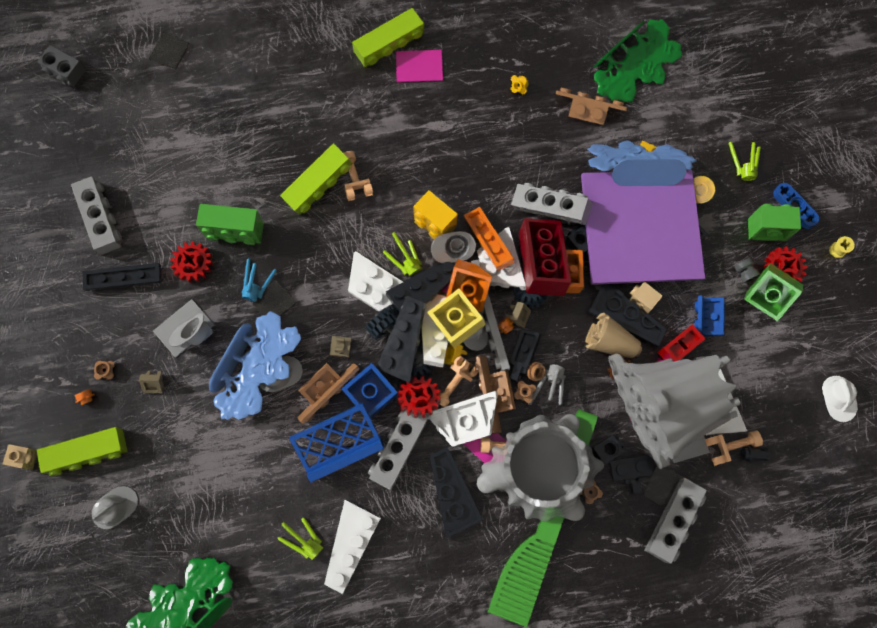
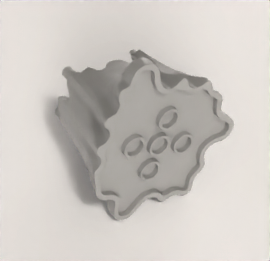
[609,353,740,469]
[477,414,604,522]

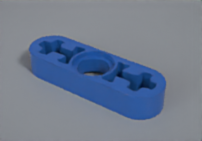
[773,183,819,229]

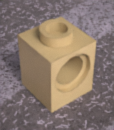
[629,282,662,314]
[3,444,37,470]

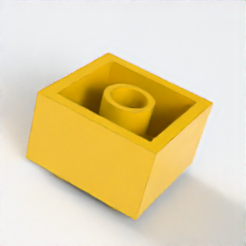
[414,190,458,239]

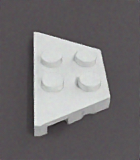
[477,227,526,290]
[348,251,403,312]
[425,391,498,447]

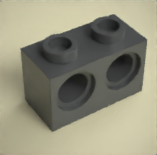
[37,45,86,87]

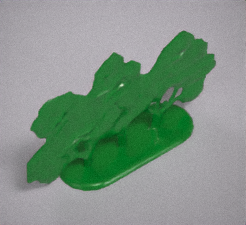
[593,19,682,102]
[126,558,233,628]

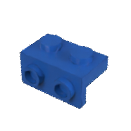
[695,295,725,337]

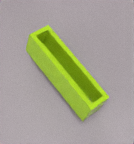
[352,8,424,67]
[280,143,353,215]
[37,427,127,477]

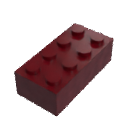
[519,218,571,296]

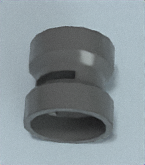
[734,258,761,283]

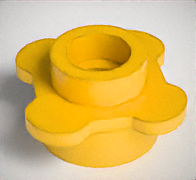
[511,75,528,94]

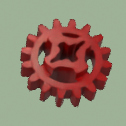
[170,241,213,283]
[763,246,808,282]
[398,376,441,419]

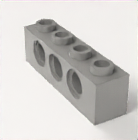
[71,176,122,255]
[511,183,593,225]
[368,409,428,490]
[644,478,707,564]

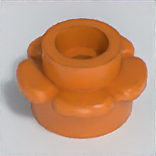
[498,317,514,334]
[75,389,95,405]

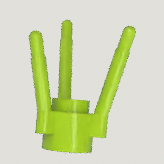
[729,142,761,181]
[383,232,422,277]
[278,518,323,560]

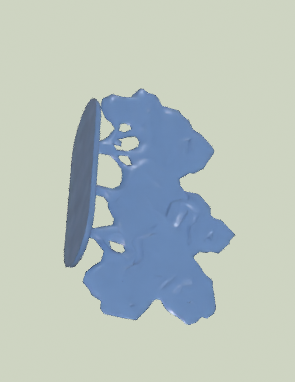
[587,140,696,186]
[209,311,301,420]

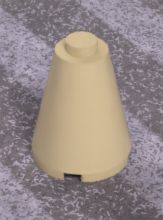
[586,313,642,359]

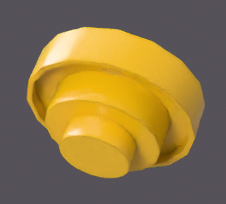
[693,176,715,203]

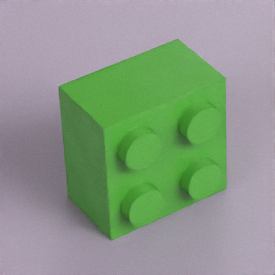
[748,204,801,241]
[744,263,803,321]

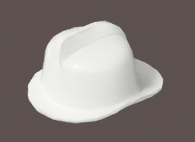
[822,376,858,422]

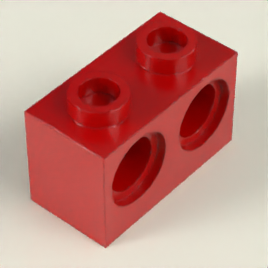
[657,324,705,361]

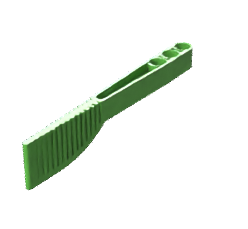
[488,409,598,627]

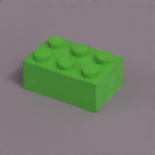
[196,204,264,245]

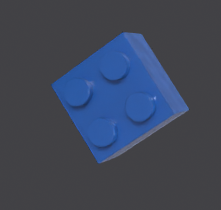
[342,363,398,419]

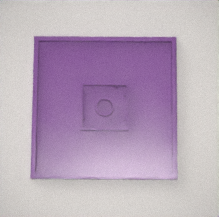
[581,170,705,285]

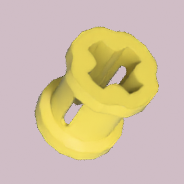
[829,236,854,258]

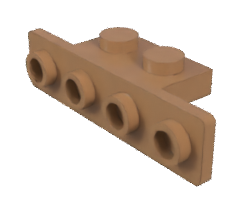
[556,88,627,125]
[475,355,516,433]
[297,363,360,424]

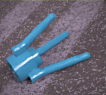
[242,258,277,302]

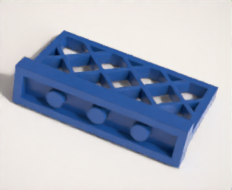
[289,403,384,483]

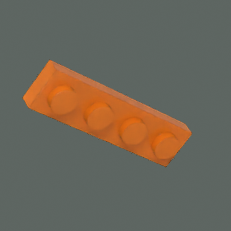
[464,207,515,272]

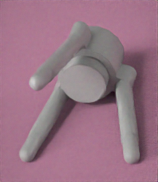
[528,364,566,405]

